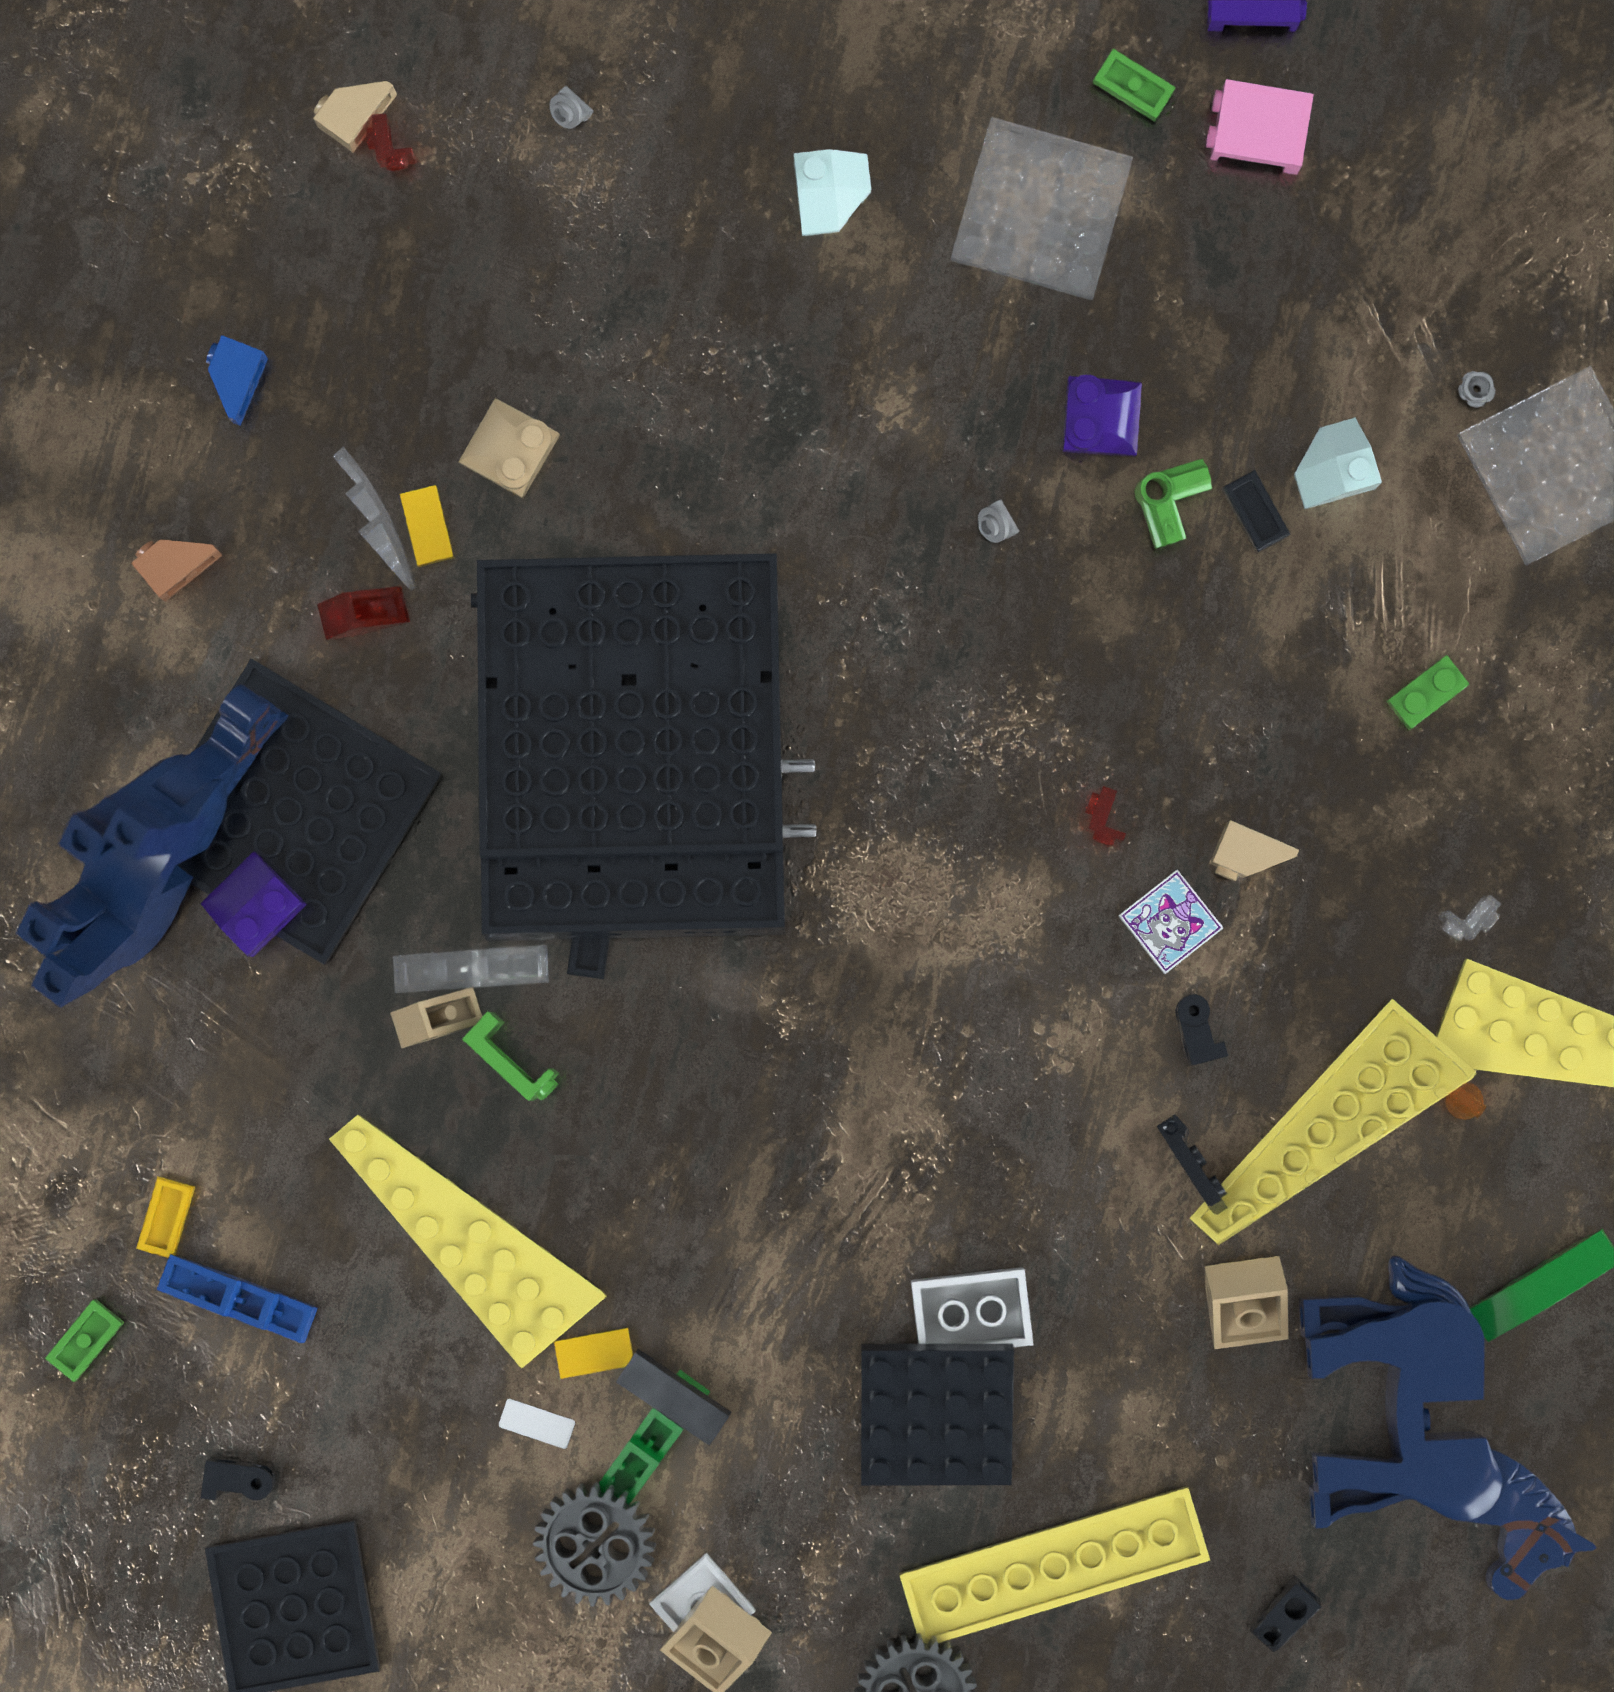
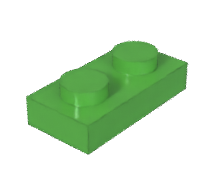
[1093,49,1176,122]
[1386,655,1470,730]
[45,1299,124,1382]

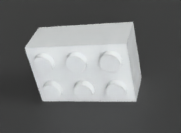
[911,1267,1033,1347]

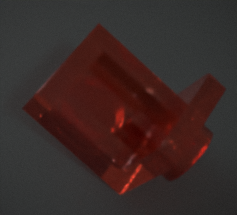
[366,113,416,171]
[1085,786,1126,846]

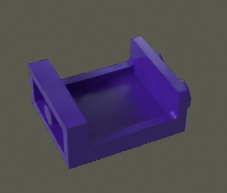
[1207,0,1307,32]

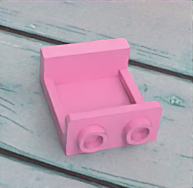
[1206,79,1314,175]

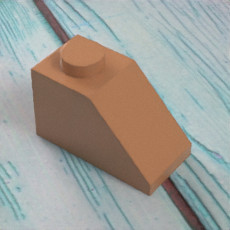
[131,540,222,602]

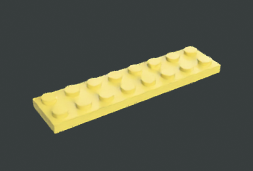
[899,1486,1210,1644]

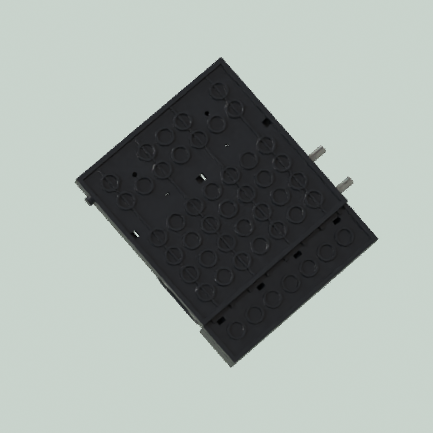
[471,553,817,941]

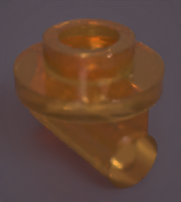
[1445,1082,1487,1120]

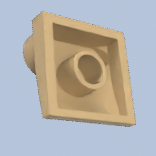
[459,398,560,499]

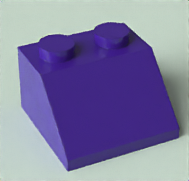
[200,851,307,957]

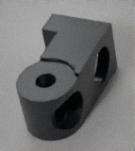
[1175,994,1228,1067]
[200,1457,276,1501]
[1250,1575,1322,1652]

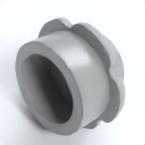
[1458,371,1495,407]

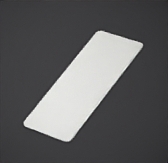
[499,1399,575,1449]

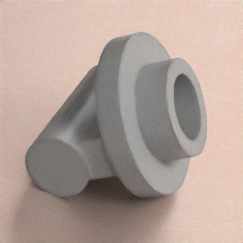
[549,86,594,129]
[978,500,1020,543]

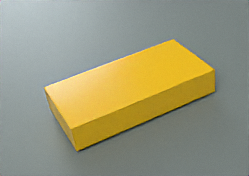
[400,485,454,567]
[136,1176,195,1258]
[554,1327,633,1379]

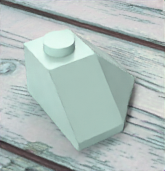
[794,149,871,236]
[1294,418,1382,509]

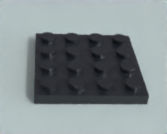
[861,1343,1014,1486]
[205,1520,381,1692]

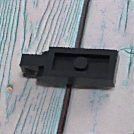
[1157,1114,1228,1215]

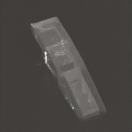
[332,446,417,591]
[393,945,549,993]

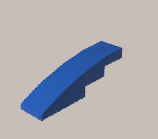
[157,1254,318,1343]

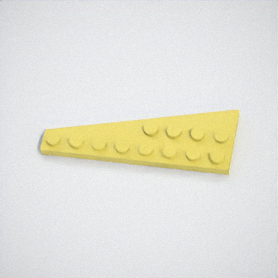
[1436,959,1614,1088]
[1190,999,1476,1245]
[329,1115,607,1369]

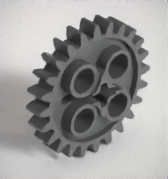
[533,1482,656,1607]
[854,1633,977,1692]

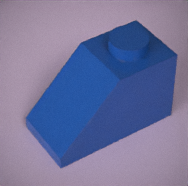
[206,335,268,426]

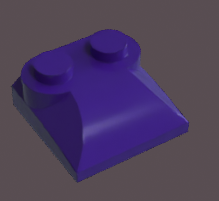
[1063,375,1142,457]

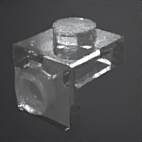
[1439,895,1501,941]

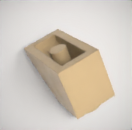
[313,81,397,153]
[1209,820,1299,881]
[390,987,482,1048]

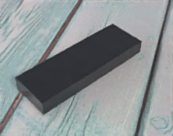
[616,1349,732,1446]

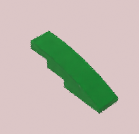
[1469,1229,1614,1342]
[599,1370,710,1505]

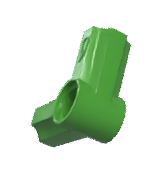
[1134,459,1212,549]

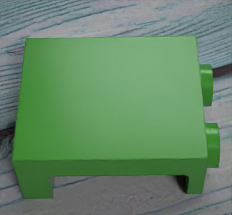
[462,1012,559,1101]

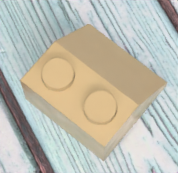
[1205,1256,1289,1349]
[660,1586,772,1692]

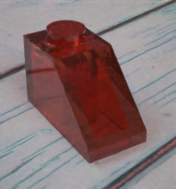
[317,586,410,640]

